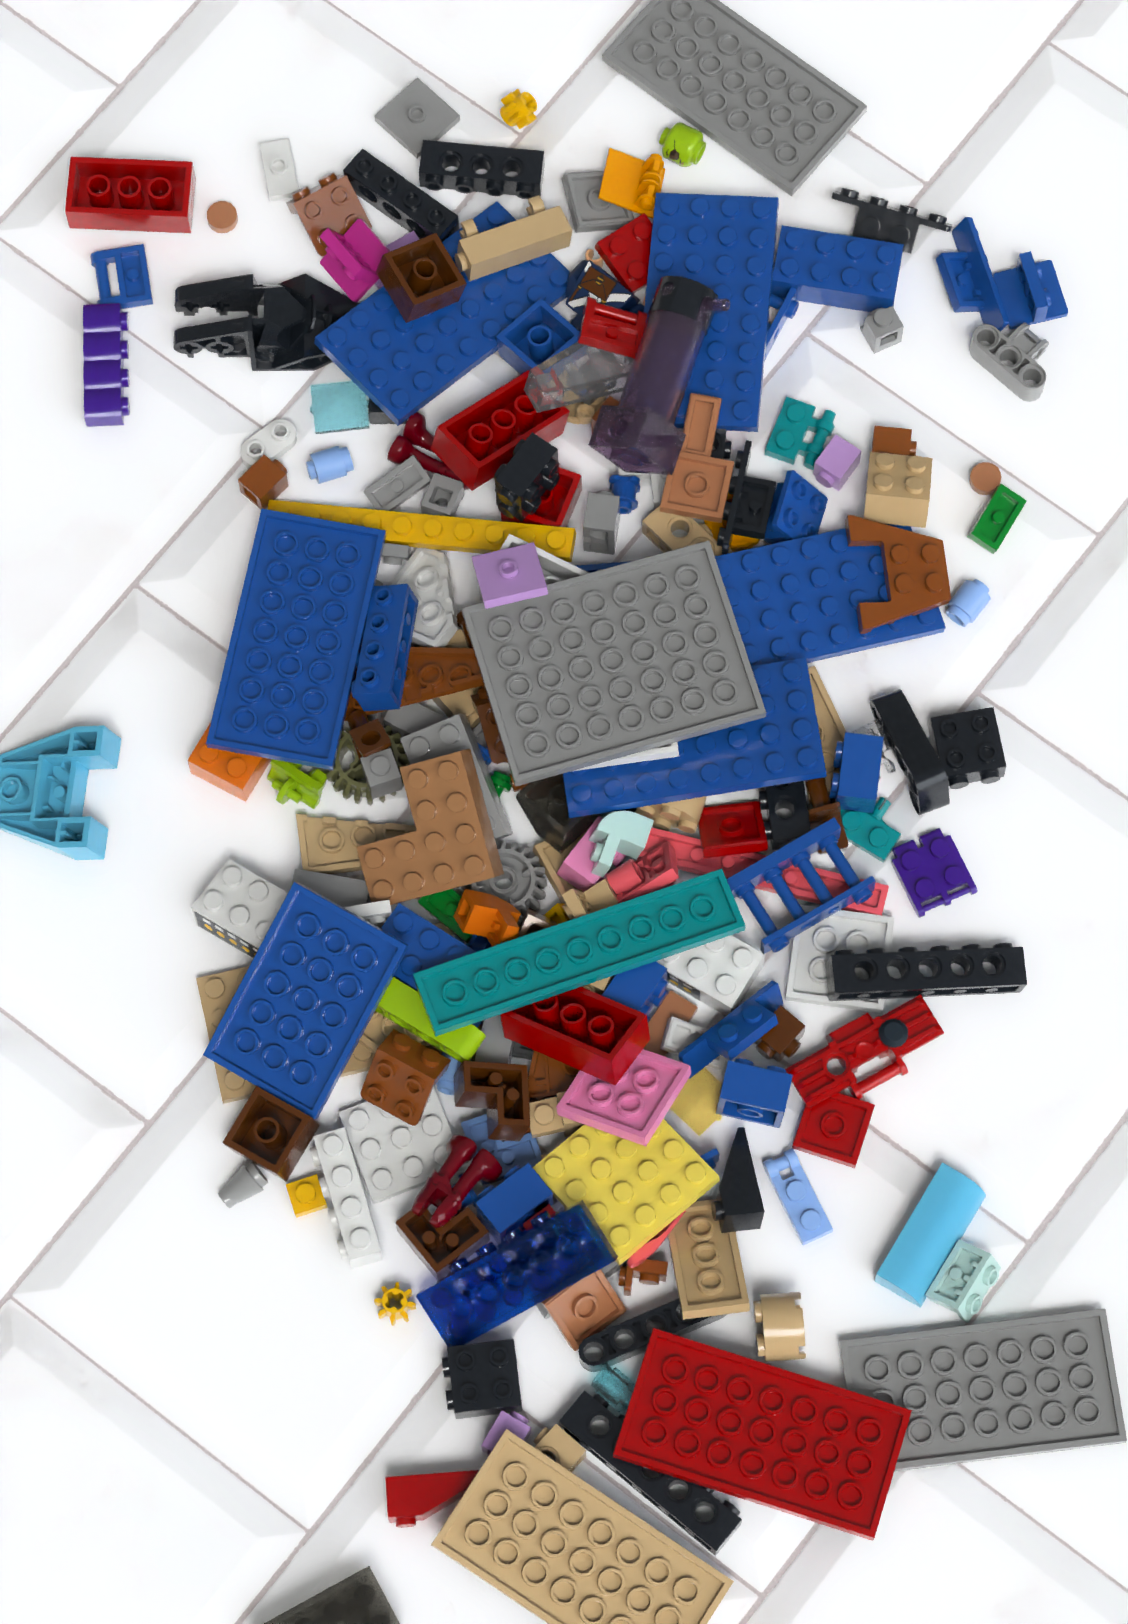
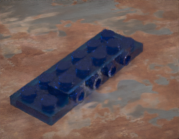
[416,1200,618,1347]

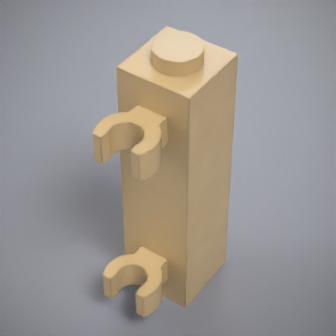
[455,195,572,281]

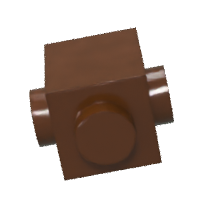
[754,1005,806,1063]

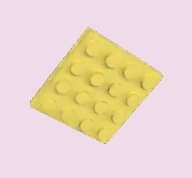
[532,1119,720,1266]

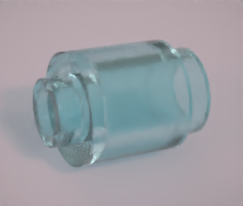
[591,1364,636,1413]

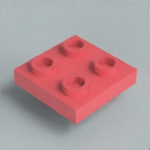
[606,841,679,904]

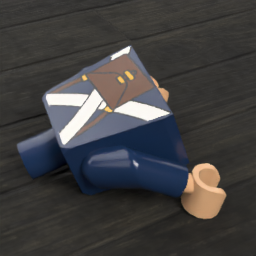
[565,249,646,331]

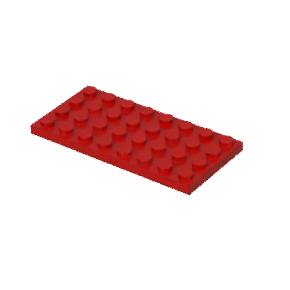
[613,1328,912,1541]

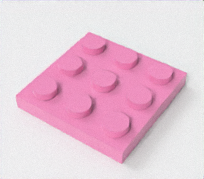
[556,1049,691,1146]

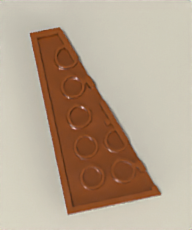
[344,645,484,721]

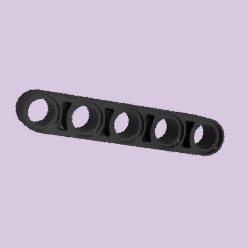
[578,1298,727,1372]

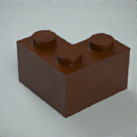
[454,1061,530,1141]
[395,1207,490,1282]

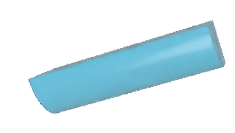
[874,1162,986,1308]

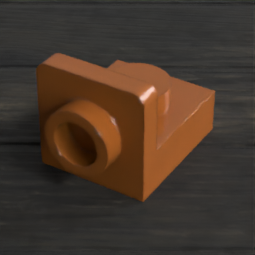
[618,1258,668,1297]

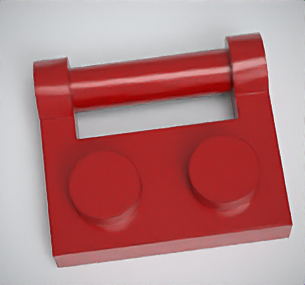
[578,297,648,359]

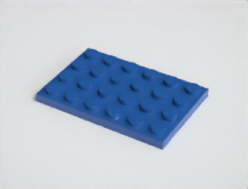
[203,882,410,1120]

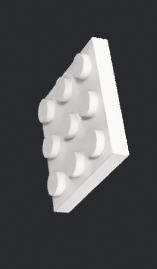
[785,905,895,1013]
[338,1087,466,1205]

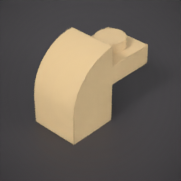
[562,879,618,920]
[529,1091,584,1139]

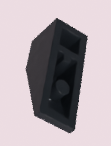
[711,1127,765,1233]

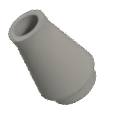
[218,1162,269,1209]

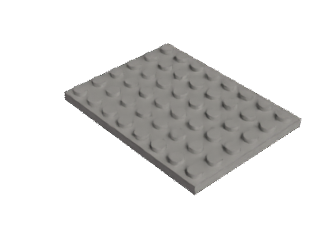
[462,540,766,787]

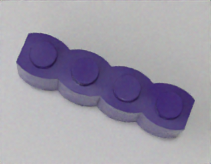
[83,303,130,427]

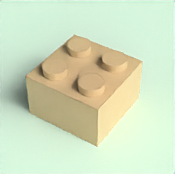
[863,452,933,528]

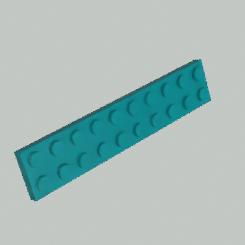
[413,869,746,1037]

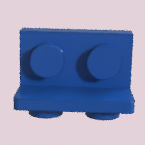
[993,251,1068,330]
[764,470,828,544]

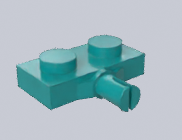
[841,797,901,863]

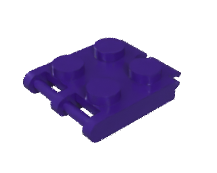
[891,828,978,918]

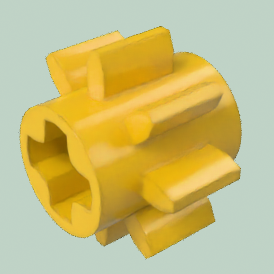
[500,89,537,129]
[374,1282,416,1326]

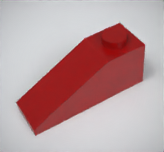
[385,1470,479,1528]

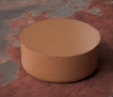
[207,201,238,233]
[969,462,1002,495]

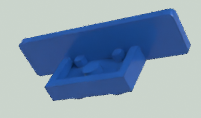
[936,217,1009,332]
[678,980,783,1079]

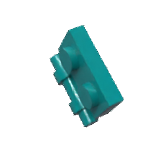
[765,397,836,470]

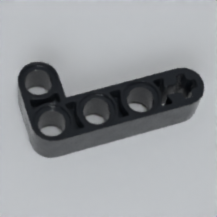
[870,689,950,816]

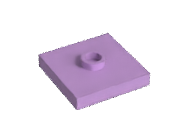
[472,542,548,609]

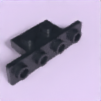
[831,187,953,254]
[717,440,776,555]

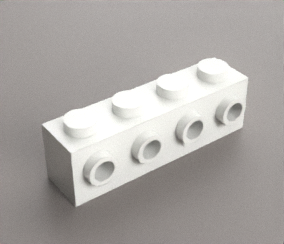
[309,1127,383,1269]

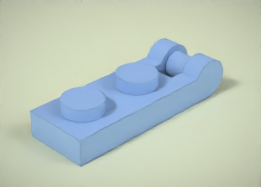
[762,1148,833,1246]

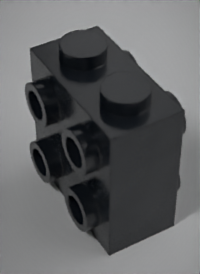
[494,432,560,522]
[928,707,1007,789]
[442,1339,522,1419]

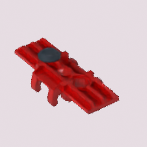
[785,994,944,1109]

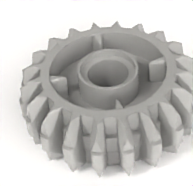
[460,840,547,925]

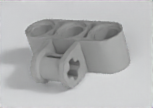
[969,323,1049,402]

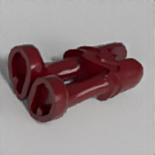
[387,411,469,490]
[412,1135,503,1229]

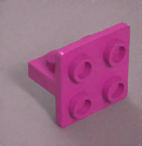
[320,219,390,302]

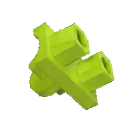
[267,759,327,809]

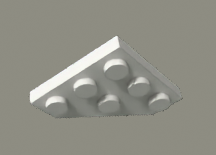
[390,548,458,648]

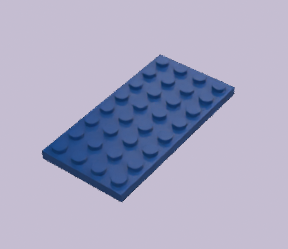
[633,193,779,432]
[314,201,570,426]
[206,509,386,770]
[715,524,946,666]
[563,658,827,818]

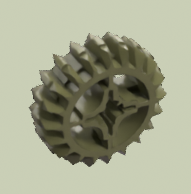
[325,725,409,806]

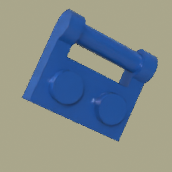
[90,244,153,309]

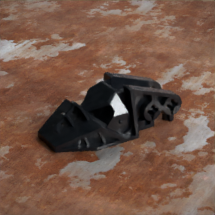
[173,273,360,371]

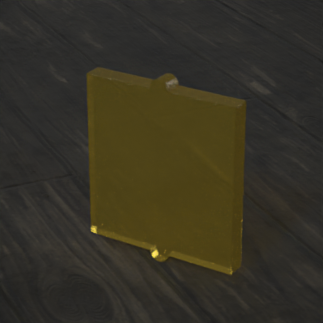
[670,1067,722,1137]

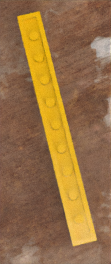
[267,500,577,562]

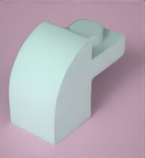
[589,810,654,878]

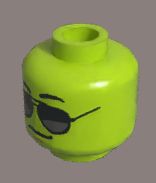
[659,122,706,167]

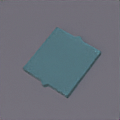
[310,381,370,434]

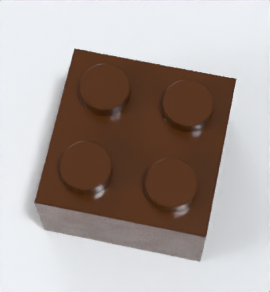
[376,233,467,323]
[222,1086,320,1182]

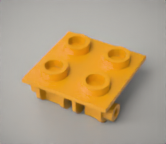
[598,148,666,219]

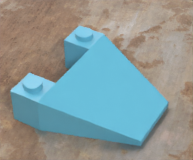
[0,725,121,860]

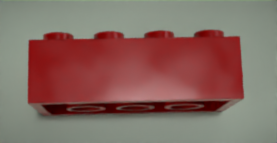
[65,157,196,234]
[431,370,570,491]
[500,987,650,1085]

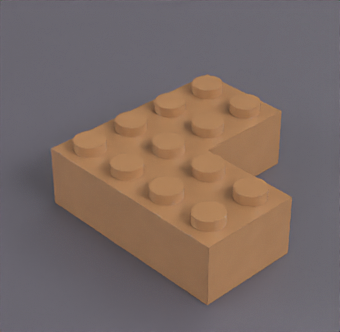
[356,749,504,905]

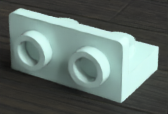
[925,1239,1001,1323]

